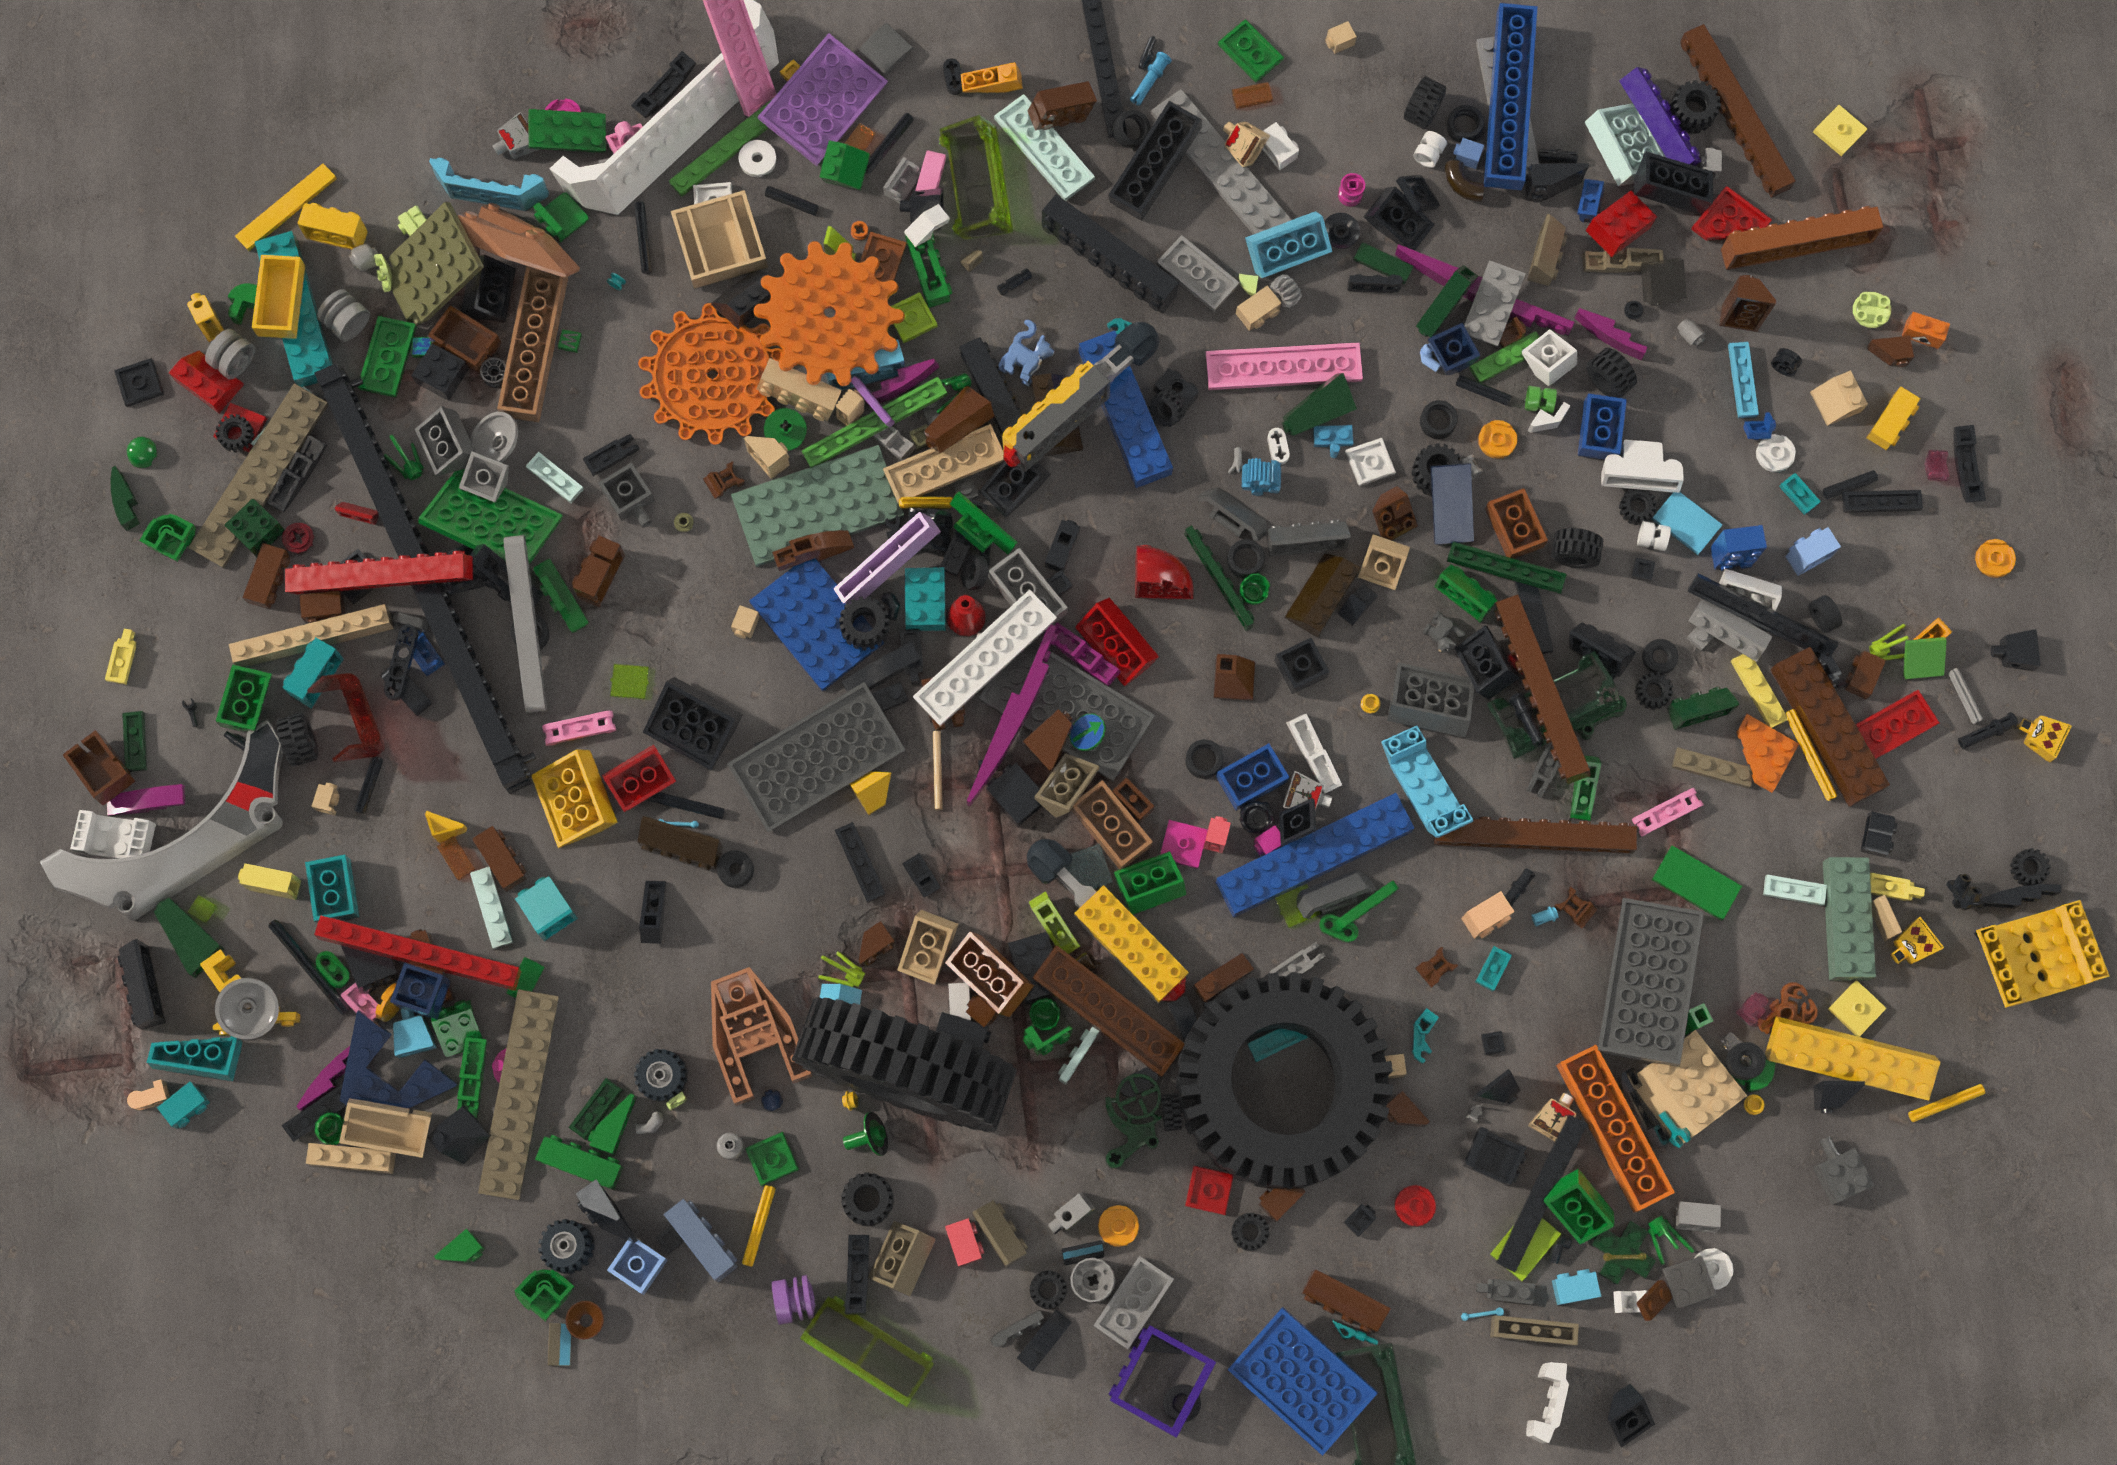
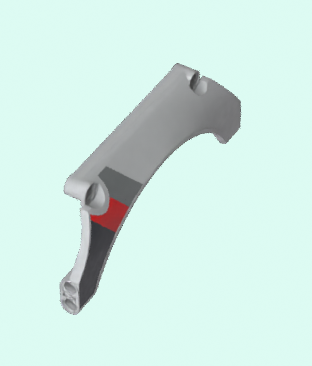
[40,719,283,921]

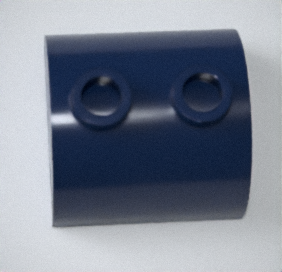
[1428,323,1481,375]

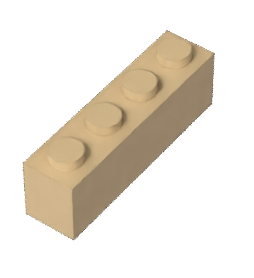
[306,1143,396,1174]

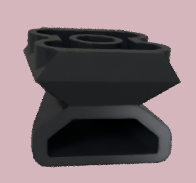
[909,507,953,552]

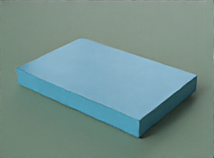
[1651,492,1722,555]

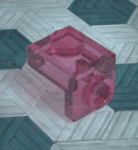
[1924,450,1949,481]

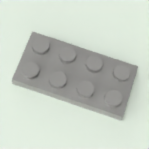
[1156,235,1240,312]
[1464,260,1526,347]
[1094,1256,1174,1350]

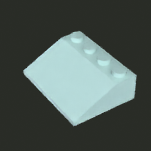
[1585,103,1666,186]

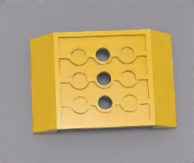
[1976,900,2110,1008]

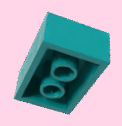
[905,567,946,631]
[282,637,344,709]
[305,855,359,924]

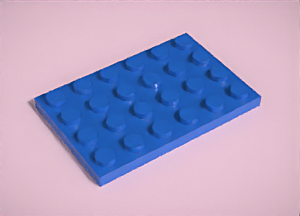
[749,558,884,692]
[1228,1307,1378,1456]

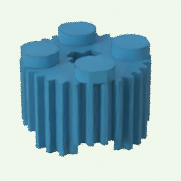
[1242,458,1281,496]

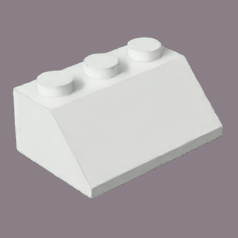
[1719,569,1782,626]

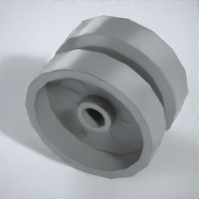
[205,329,255,379]

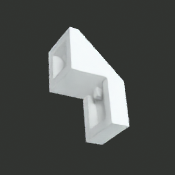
[904,204,950,247]
[1528,402,1570,433]
[1613,1290,1648,1313]

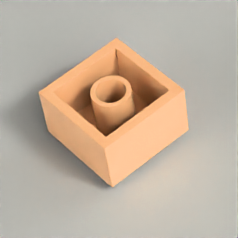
[1461,891,1514,939]

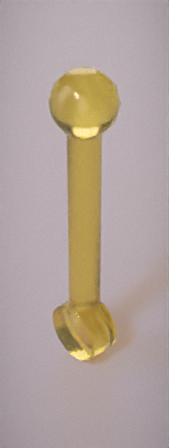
[1603,1253,1647,1262]

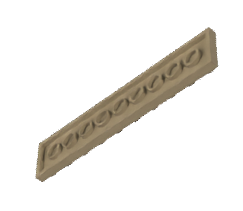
[189,383,329,568]
[478,989,559,1200]

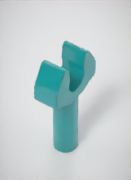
[1659,1111,1691,1148]

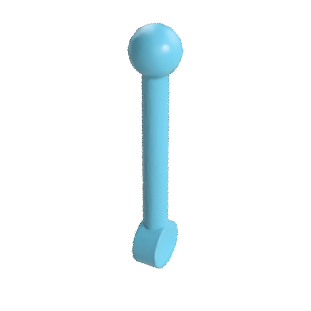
[659,819,699,829]
[1461,1307,1504,1321]

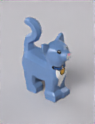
[997,320,1054,387]

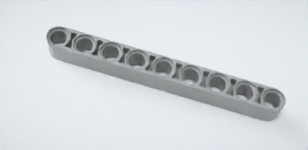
[504,535,547,713]

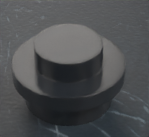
[1624,301,1643,320]

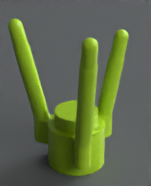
[1869,624,1909,660]
[818,952,866,987]

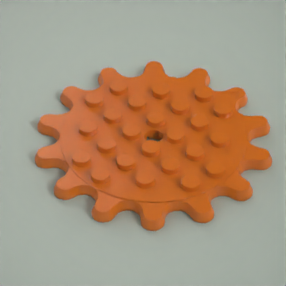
[754,241,905,386]
[638,303,783,445]

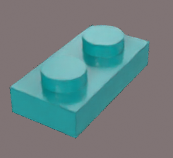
[1779,473,1821,515]
[1475,946,1512,992]

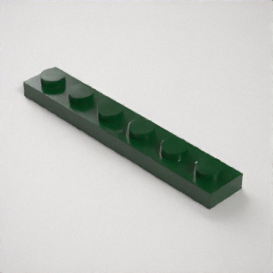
[1184,525,1255,631]
[1447,542,1567,594]

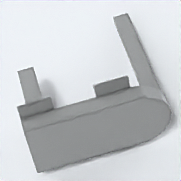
[1466,1104,1483,1124]

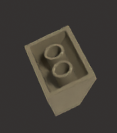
[1527,214,1567,286]
[972,1200,1028,1268]
[868,1221,936,1297]

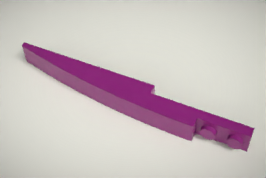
[1395,244,1574,335]
[967,625,1059,807]

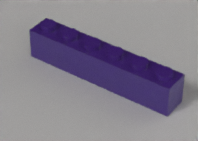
[1619,67,1701,166]

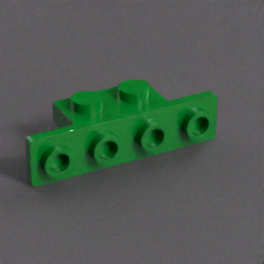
[950,492,1017,555]
[533,559,589,633]

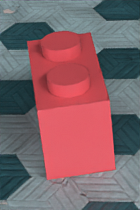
[1203,817,1231,853]
[945,1218,984,1267]

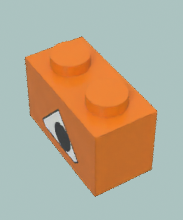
[1902,312,1950,349]

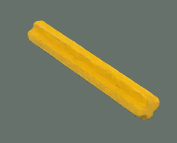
[1908,1084,1985,1122]
[742,1185,775,1267]

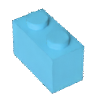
[1552,1269,1601,1305]

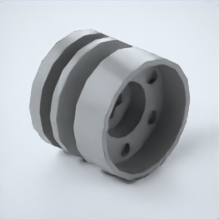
[317,289,370,342]
[1070,1258,1116,1302]

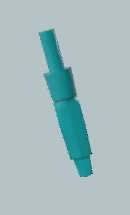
[1332,1320,1378,1345]

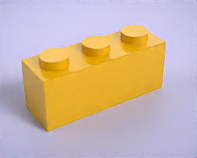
[1867,386,1921,450]

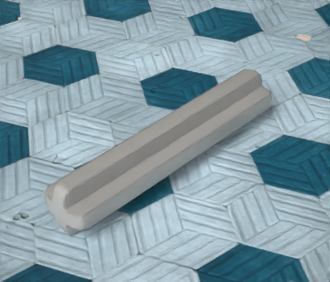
[1948,668,1983,724]

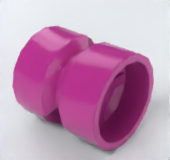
[1338,173,1365,207]

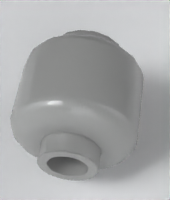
[349,243,378,272]
[717,1132,744,1160]

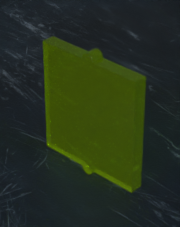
[610,664,649,699]
[1275,884,1321,928]

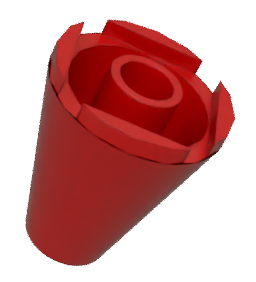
[946,595,986,637]

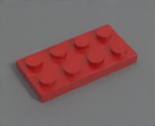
[1856,690,1940,759]

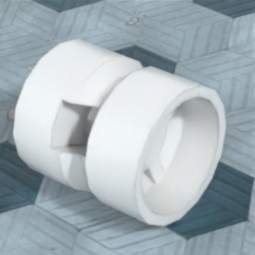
[1413,131,1447,168]
[1637,521,1671,551]

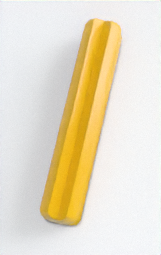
[899,497,952,508]

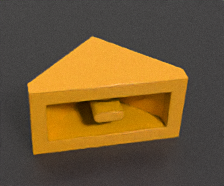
[1913,617,1952,640]

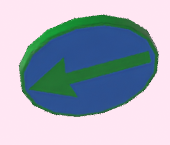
[1069,714,1106,751]

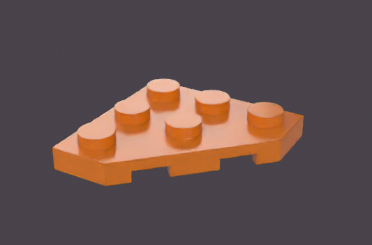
[1736,714,1799,793]

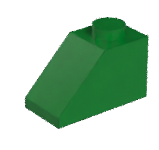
[434,1229,485,1263]

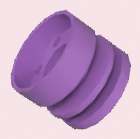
[772,1275,816,1325]

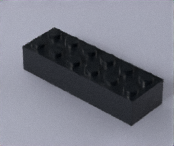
[1108,101,1202,221]

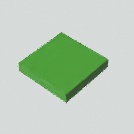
[1903,637,1947,679]

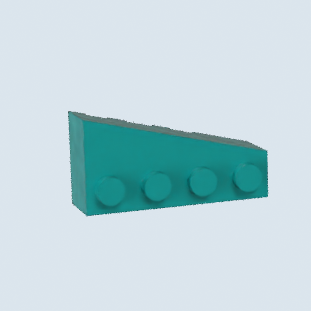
[146,1036,243,1081]

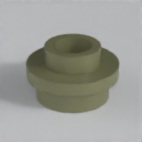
[674,513,694,532]

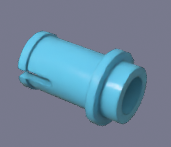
[1531,906,1559,927]

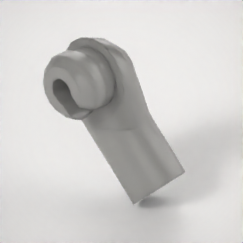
[636,1112,663,1134]

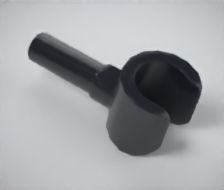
[182,698,198,727]

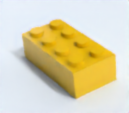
[252,255,305,339]

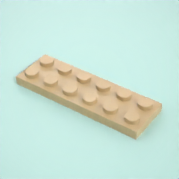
[883,424,1005,505]

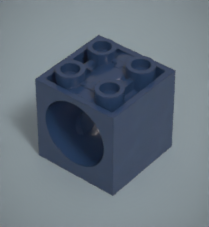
[390,963,451,1020]

